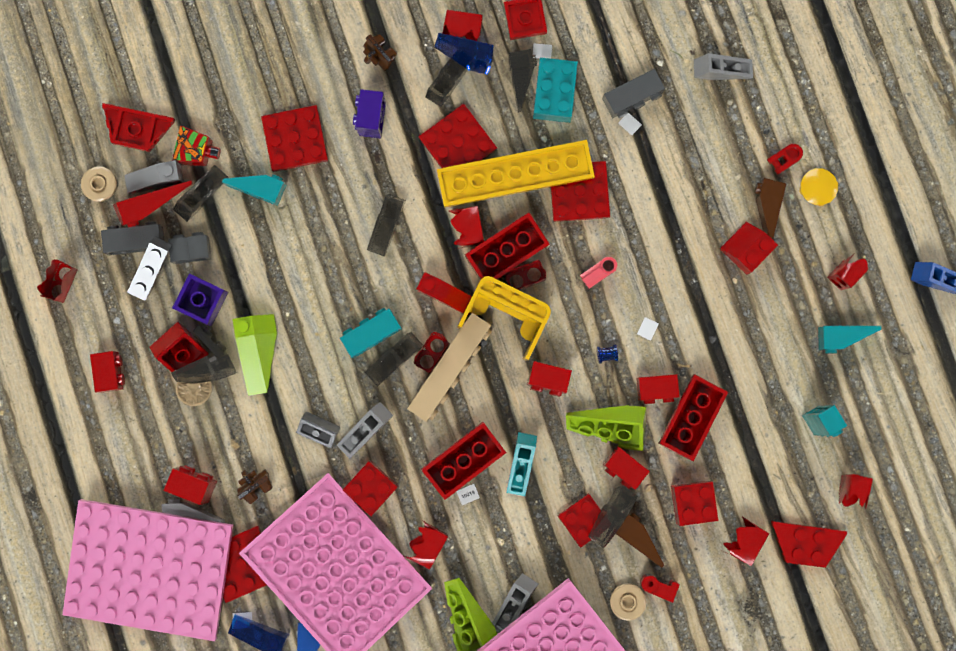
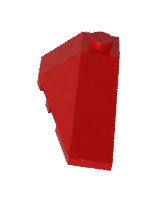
[113,180,192,228]

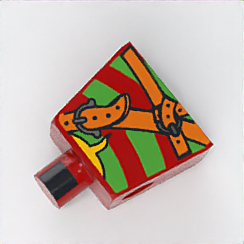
[172,126,221,166]

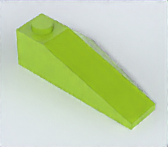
[232,314,277,396]

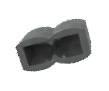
[168,232,211,264]

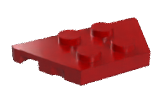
[102,103,175,152]
[771,521,848,568]

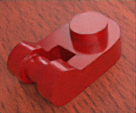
[767,144,803,175]

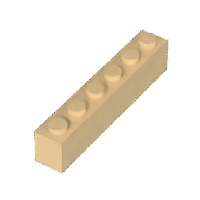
[407,313,492,422]

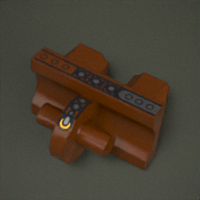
[363,34,397,72]
[237,469,273,504]

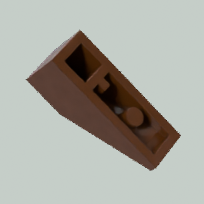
[754,178,787,239]
[612,512,664,568]

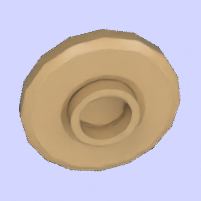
[81,167,117,202]
[176,371,212,406]
[610,583,646,621]

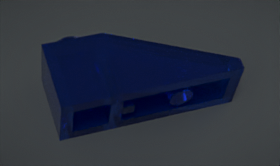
[434,33,494,74]
[228,614,290,651]

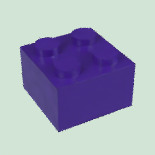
[353,89,386,139]
[172,274,229,326]

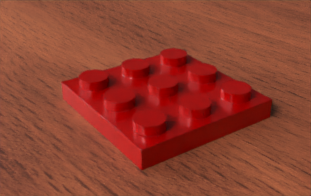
[418,104,498,168]
[261,105,328,172]
[550,161,610,222]
[223,525,267,603]

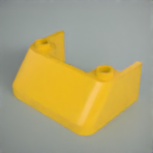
[457,276,551,361]

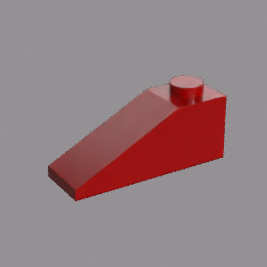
[416,272,472,316]

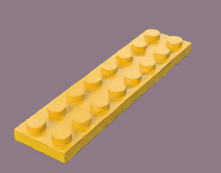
[437,140,595,208]

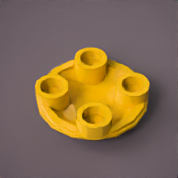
[799,168,838,206]

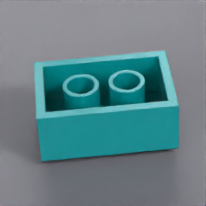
[533,57,578,123]

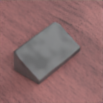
[296,412,340,448]

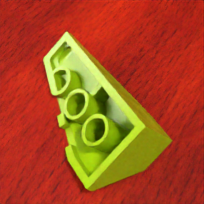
[566,405,646,451]
[444,578,498,651]

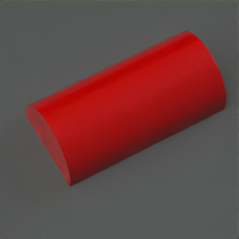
[465,212,550,280]
[658,374,728,462]
[421,422,506,500]

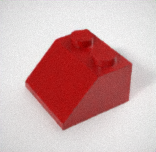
[720,222,778,275]
[149,322,209,378]

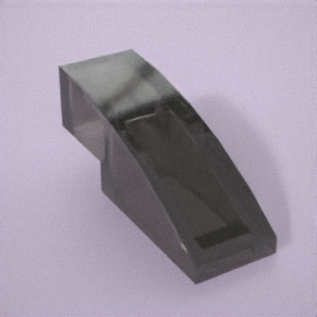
[425,49,474,107]
[367,194,406,256]
[365,332,424,387]
[171,355,237,383]
[588,485,638,548]

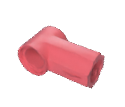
[580,257,617,289]

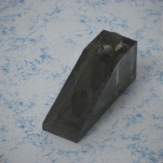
[508,49,537,113]
[173,165,229,222]

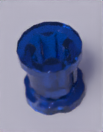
[596,344,618,364]

